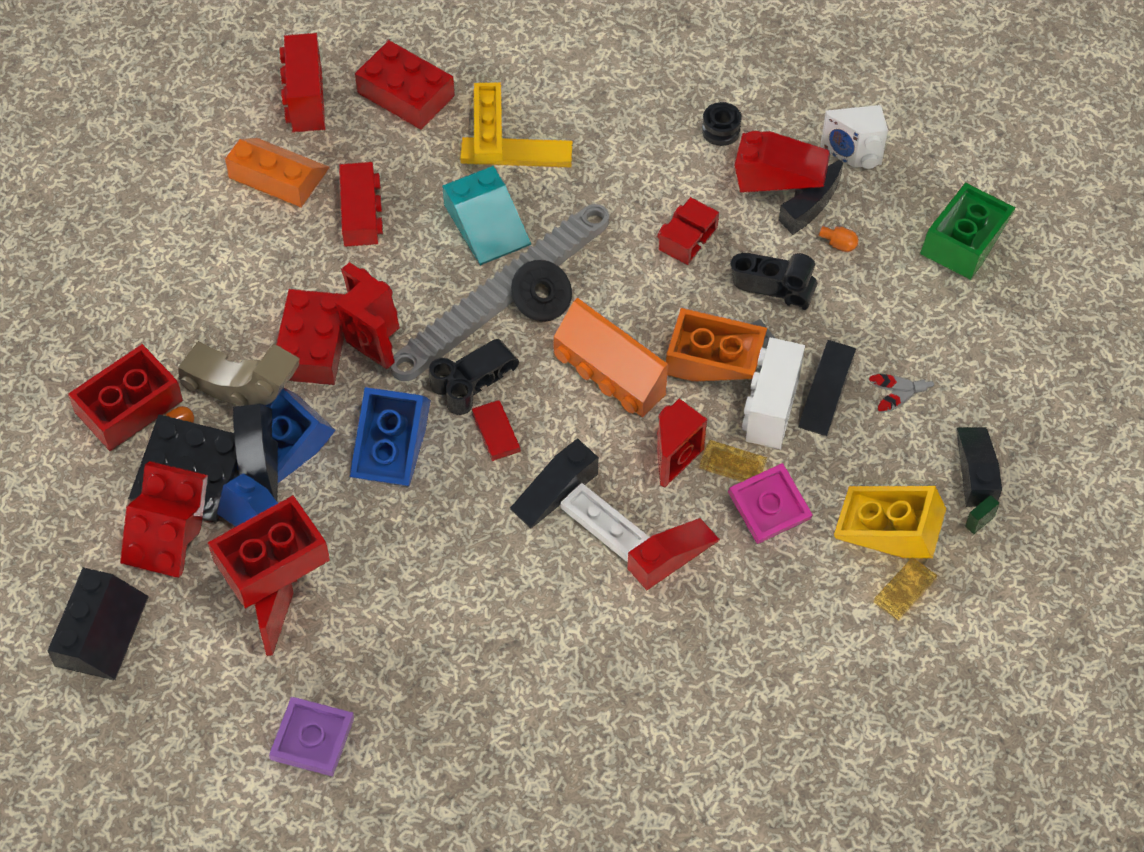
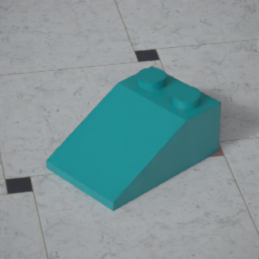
[442,166,531,265]

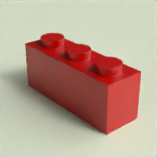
[339,162,383,247]

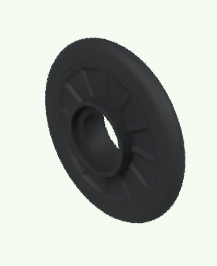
[511,260,572,322]

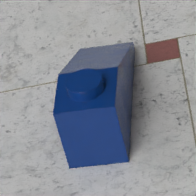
[217,473,278,526]

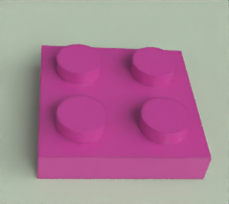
[728,463,813,544]

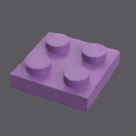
[269,696,354,777]

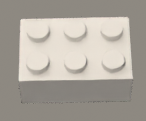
[742,337,805,450]

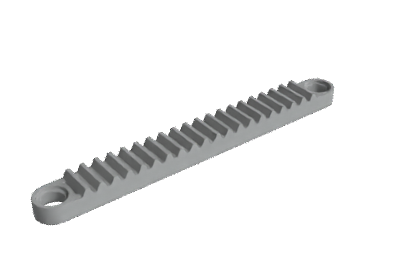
[391,204,609,381]

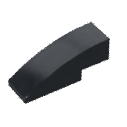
[779,159,843,235]
[798,340,856,436]
[233,403,278,501]

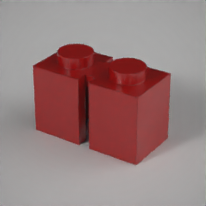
[657,197,719,265]

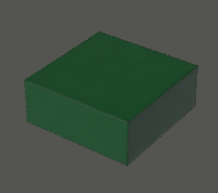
[965,495,1000,534]

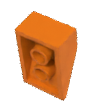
[666,308,767,382]

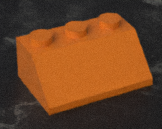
[225,138,329,208]

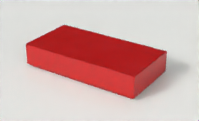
[472,400,521,461]

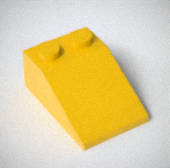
[834,486,946,559]

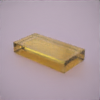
[700,440,767,482]
[873,557,938,621]

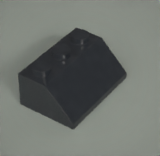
[47,567,149,681]

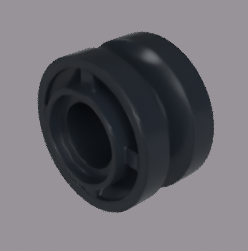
[702,102,742,146]

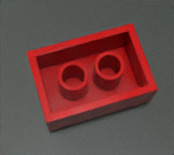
[279,33,325,132]
[355,40,455,130]
[276,289,345,385]
[68,344,183,451]
[208,495,330,609]

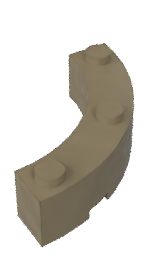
[178,341,300,406]

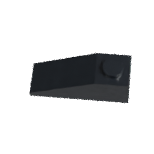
[956,427,1002,507]
[510,438,599,529]

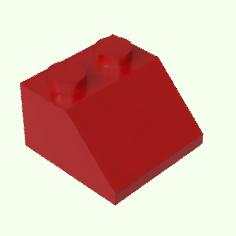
[657,398,707,488]

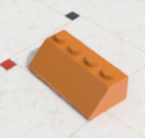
[554,298,668,418]

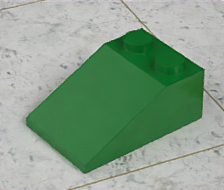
[920,182,1016,280]

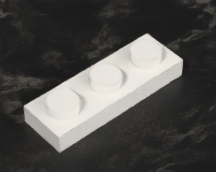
[561,483,650,562]

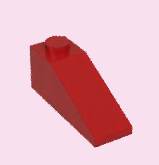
[627,518,720,590]

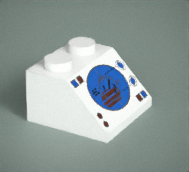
[821,105,888,169]

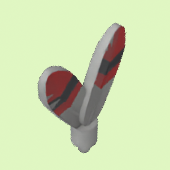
[869,374,934,413]

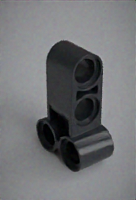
[730,253,818,310]
[429,339,519,415]

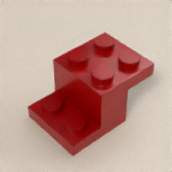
[335,262,400,369]
[120,461,208,578]

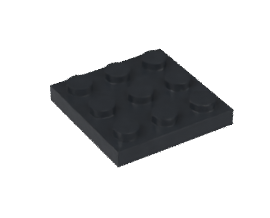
[128,414,238,523]

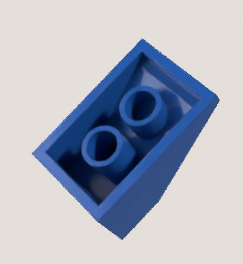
[350,387,431,486]
[237,388,336,483]

